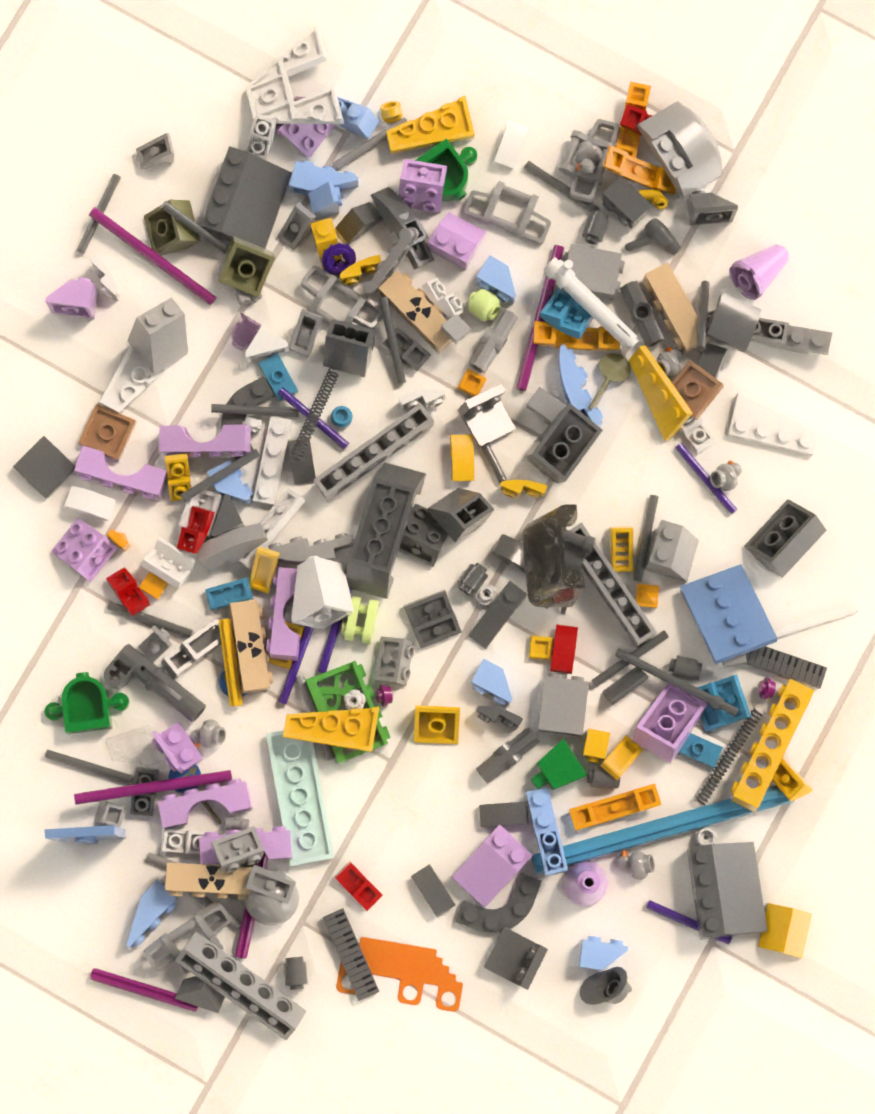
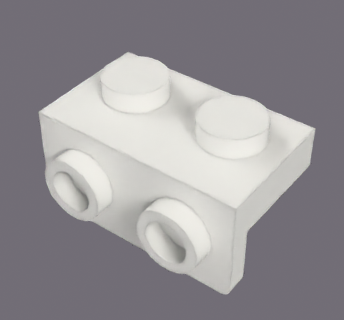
[179,485,224,537]
[140,538,196,589]

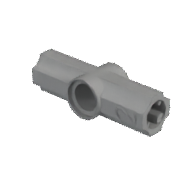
[469,308,518,374]

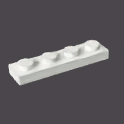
[253,416,293,506]
[238,488,305,569]

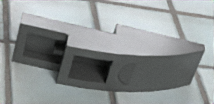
[370,187,435,270]

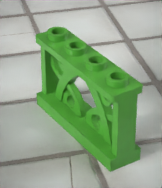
[306,660,391,764]

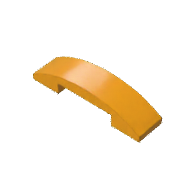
[616,81,651,158]
[603,145,676,195]
[533,321,620,351]
[569,783,662,831]

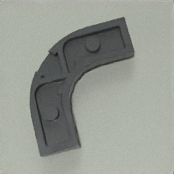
[221,376,275,461]
[456,873,542,932]

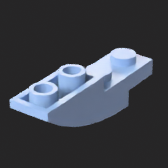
[558,344,603,427]
[526,787,568,876]

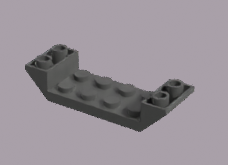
[346,462,426,599]

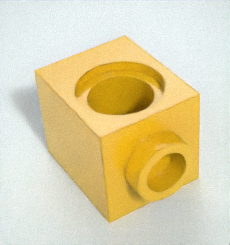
[582,728,610,763]

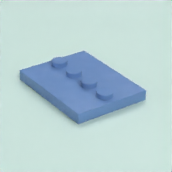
[680,564,778,665]
[44,825,126,844]

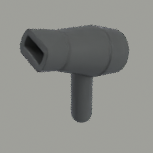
[625,218,681,256]

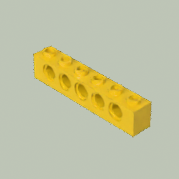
[730,679,815,813]

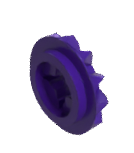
[321,242,356,275]

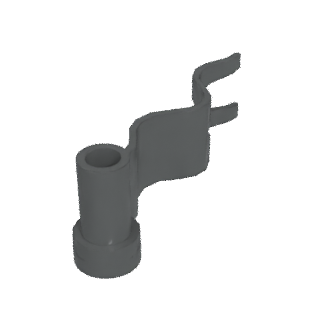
[544,530,596,615]

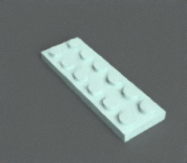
[266,730,335,867]

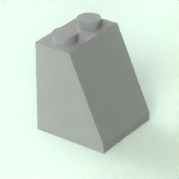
[127,297,188,375]
[644,520,699,582]

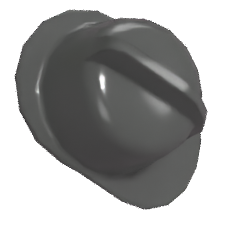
[580,966,632,1005]

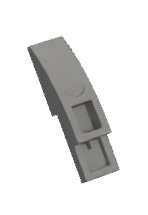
[751,318,833,356]
[268,533,354,564]

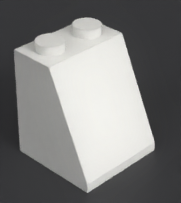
[291,556,354,630]

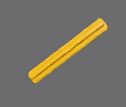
[218,618,243,707]

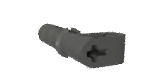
[104,644,206,723]

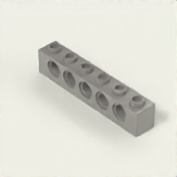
[313,403,434,502]
[562,522,657,648]
[175,932,307,1040]

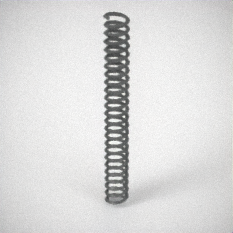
[289,368,339,463]
[696,708,763,806]

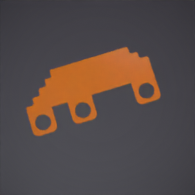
[336,937,463,1012]

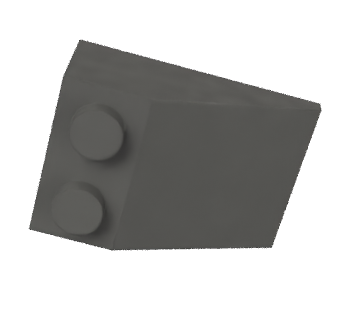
[524,403,603,484]

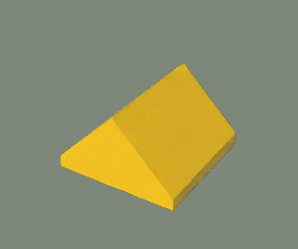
[414,705,460,744]
[758,903,812,958]

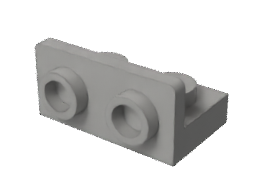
[373,636,414,686]
[211,826,264,873]

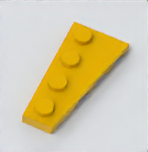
[386,95,475,154]
[629,345,693,441]
[283,707,379,752]

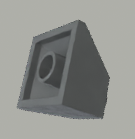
[687,190,738,226]

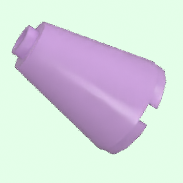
[729,244,789,300]
[563,861,608,906]

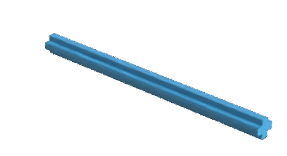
[531,785,795,875]

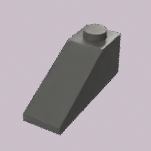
[468,581,527,649]

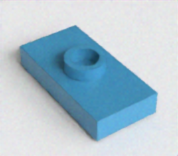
[259,353,298,402]
[205,578,254,611]
[678,733,723,768]

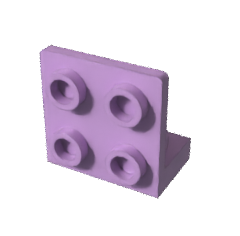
[274,96,335,158]
[399,159,447,213]
[51,518,118,582]
[151,722,204,774]

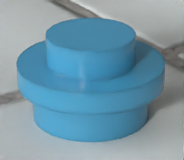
[331,406,353,428]

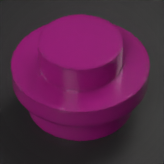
[757,677,776,700]
[376,684,393,707]

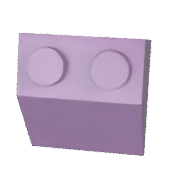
[428,212,487,270]
[45,277,99,319]

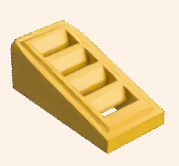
[609,526,634,572]

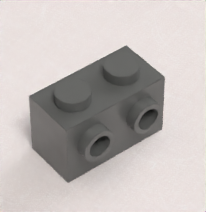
[601,176,652,229]

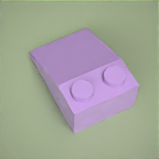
[632,683,708,764]
[451,825,533,908]

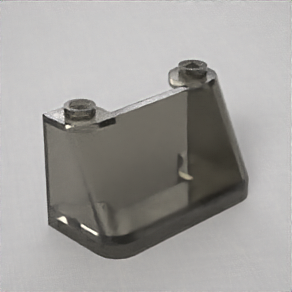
[522,504,585,607]

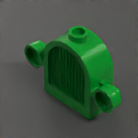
[415,138,477,202]
[44,672,130,734]

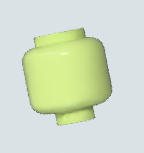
[468,289,501,322]

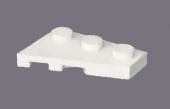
[99,345,169,413]

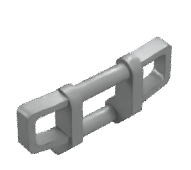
[558,119,620,203]
[464,181,551,243]
[301,266,383,330]
[143,901,232,974]

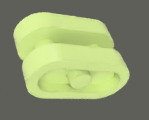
[341,596,379,644]

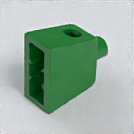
[530,739,587,790]

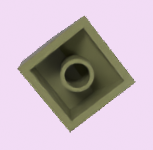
[144,199,200,255]
[218,236,275,297]

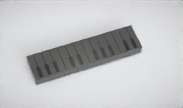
[746,646,828,689]
[322,908,380,1001]

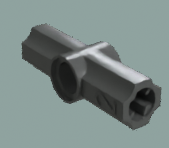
[620,280,664,347]
[476,727,540,784]

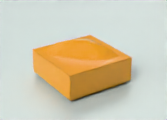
[107,529,131,551]
[635,583,659,608]

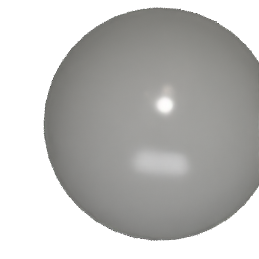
[245,871,299,926]

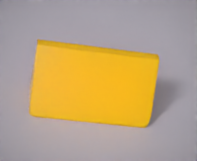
[772,758,813,802]

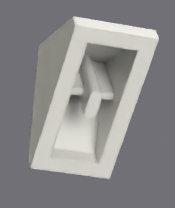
[245,327,290,362]

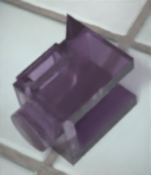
[231,312,262,351]

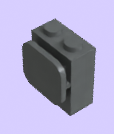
[323,319,375,377]

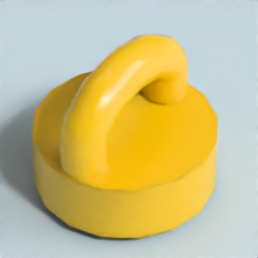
[380,101,403,123]

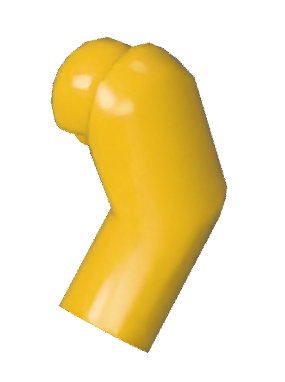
[638,189,668,210]

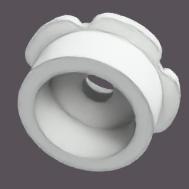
[242,416,263,433]
[475,584,497,606]
[344,690,366,710]
[695,826,717,846]

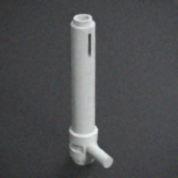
[543,257,639,350]

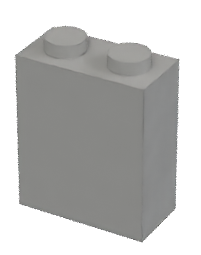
[562,244,625,301]
[537,673,589,737]

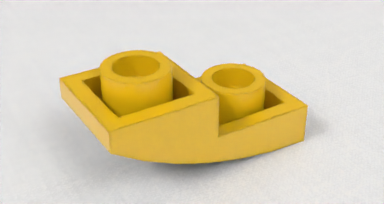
[340,255,381,286]
[450,434,474,481]
[165,454,192,501]
[499,480,547,498]

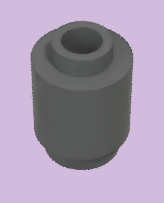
[582,211,609,245]
[457,563,488,597]
[668,655,703,681]
[587,765,621,790]
[283,956,308,990]

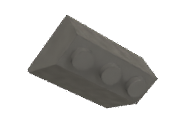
[744,499,827,578]

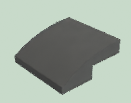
[706,292,762,353]
[12,435,75,499]
[403,589,462,648]

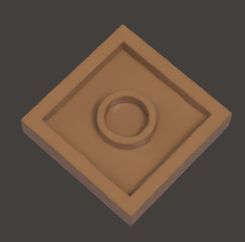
[671,359,724,420]
[78,404,137,461]

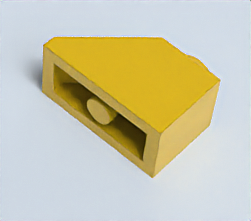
[310,218,343,270]

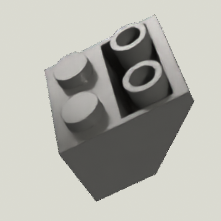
[427,488,495,543]

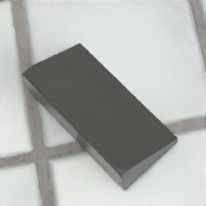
[602,667,649,705]

